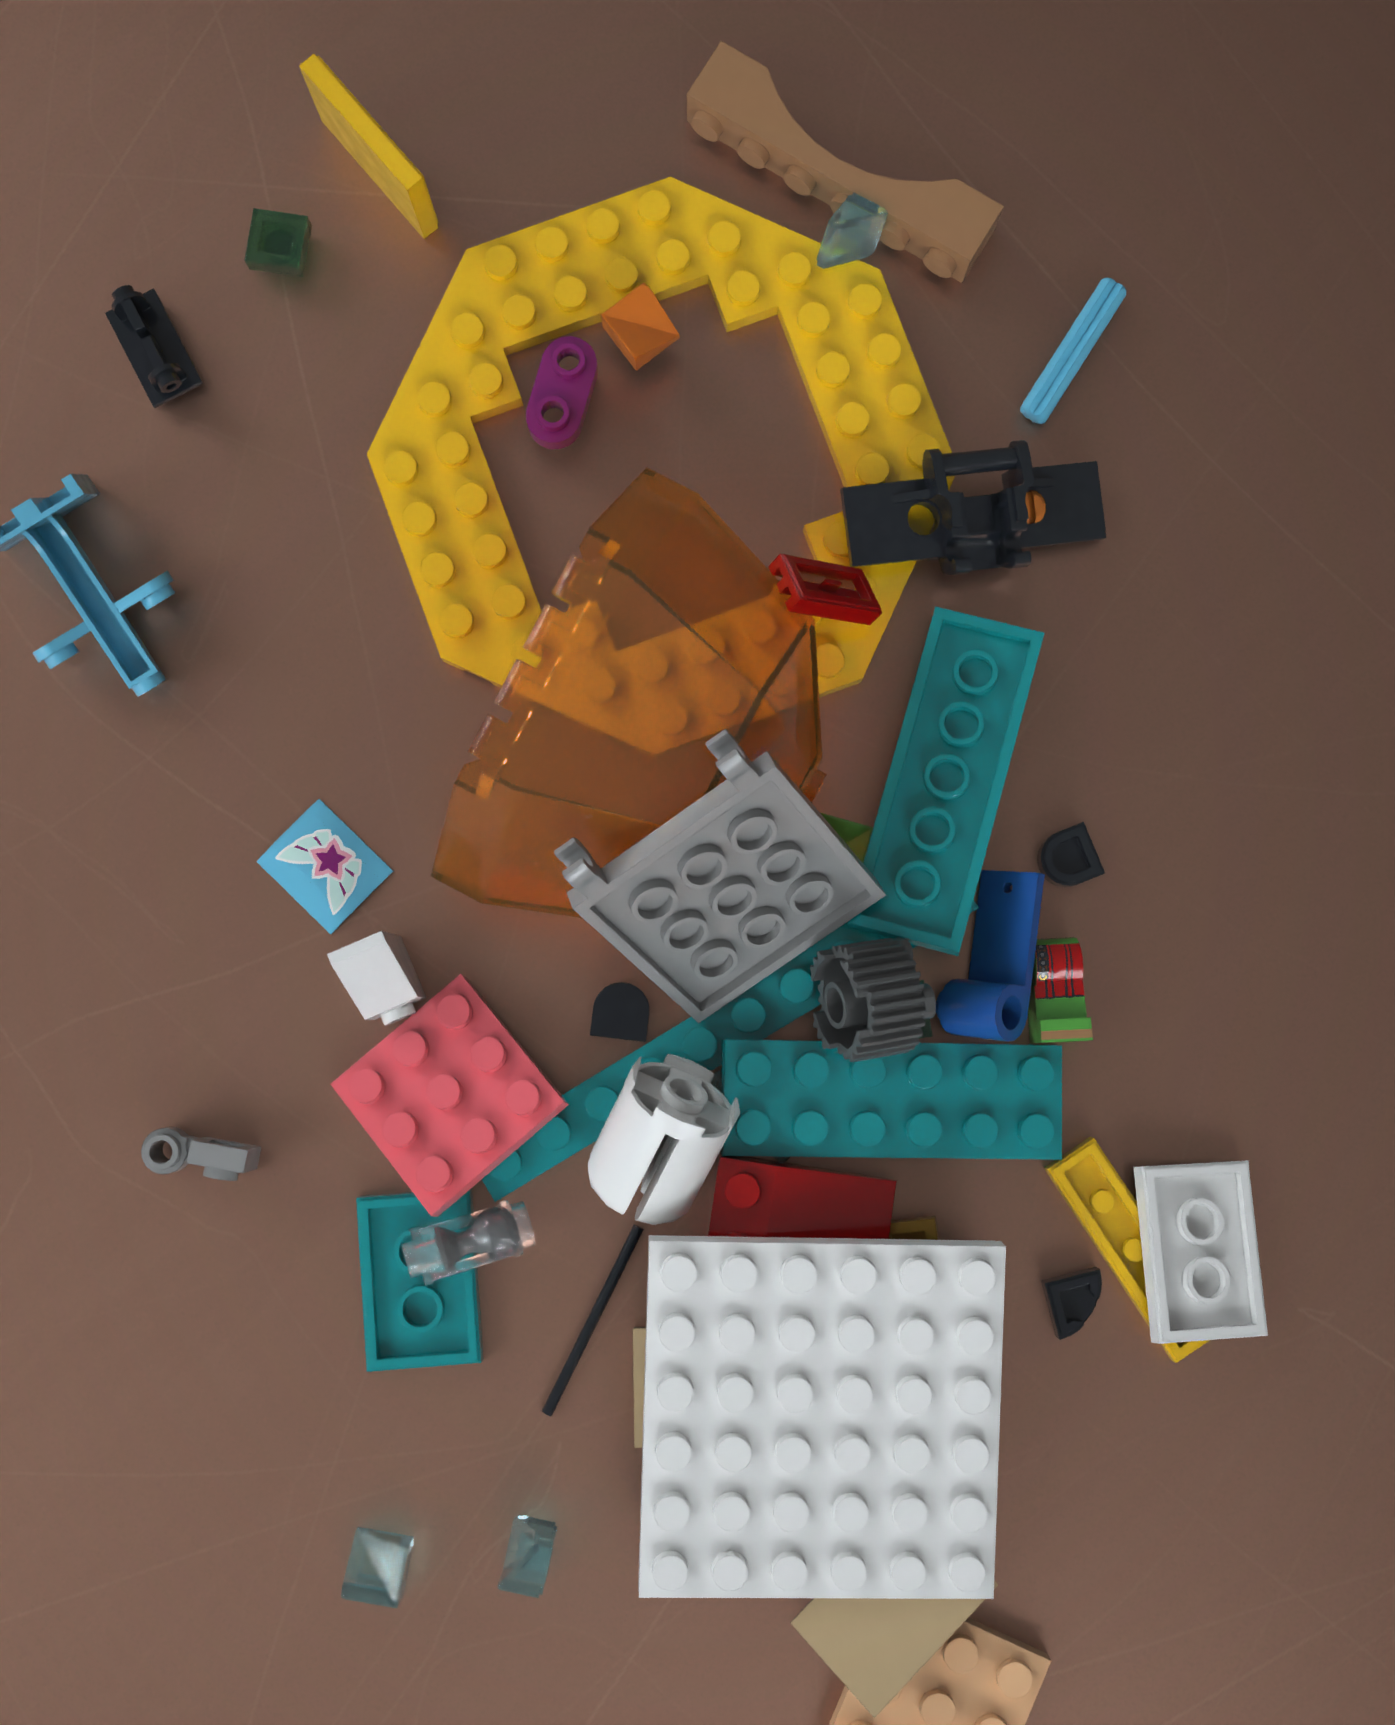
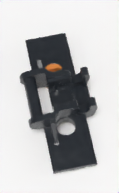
[840,440,1106,575]

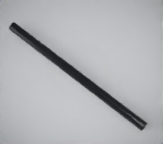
[542,1224,644,1416]

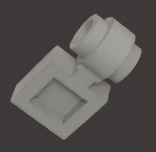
[141,1127,262,1181]

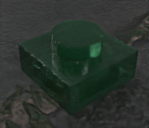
[244,208,312,277]

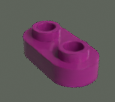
[526,336,598,449]

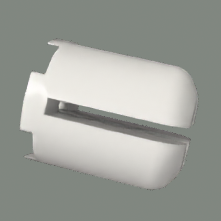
[588,1054,740,1225]

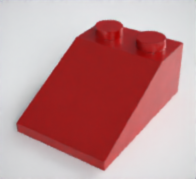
[708,1156,897,1239]

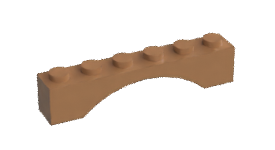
[687,41,1004,283]

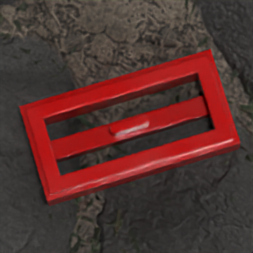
[768,554,882,625]

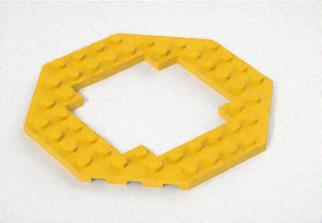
[367,176,956,758]

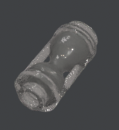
[401,1200,535,1286]

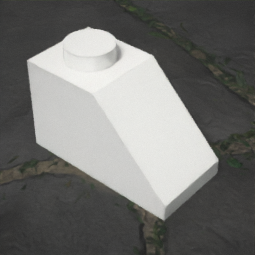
[327,931,426,1026]

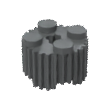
[810,937,936,1062]

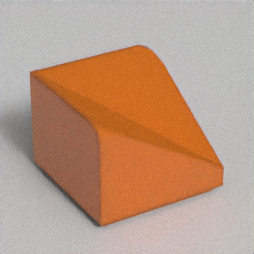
[601,282,680,371]

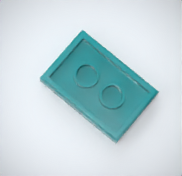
[356,1188,484,1372]

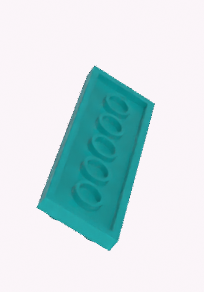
[847,606,1045,956]
[720,1039,1062,1160]

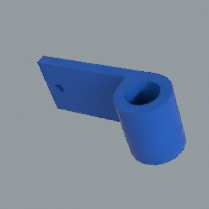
[936,870,1045,1042]

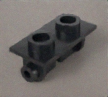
[105,285,203,408]

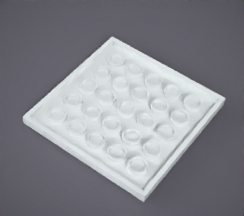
[638,1235,1006,1599]

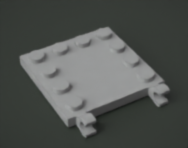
[554,728,886,1023]

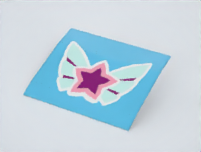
[256,799,393,934]

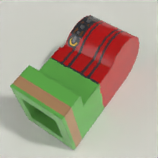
[1028,937,1093,1044]

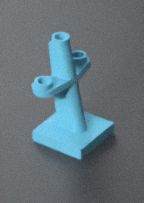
[0,474,176,697]

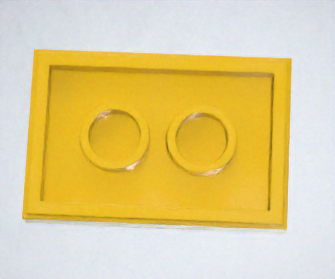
[299,54,439,239]

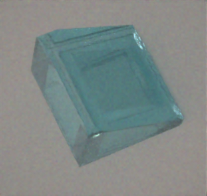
[816,193,888,269]

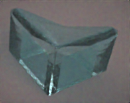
[497,1515,557,1598]
[340,1527,414,1608]

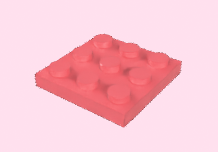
[330,974,569,1217]

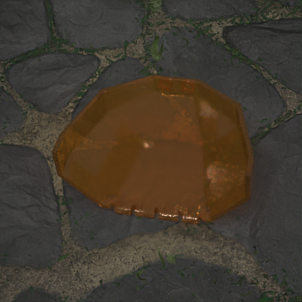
[431,467,827,918]

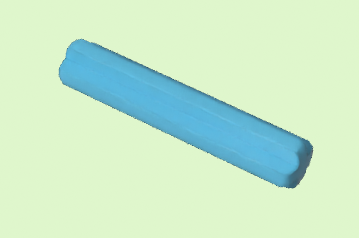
[1020,277,1127,424]

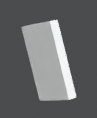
[1133,1160,1268,1344]

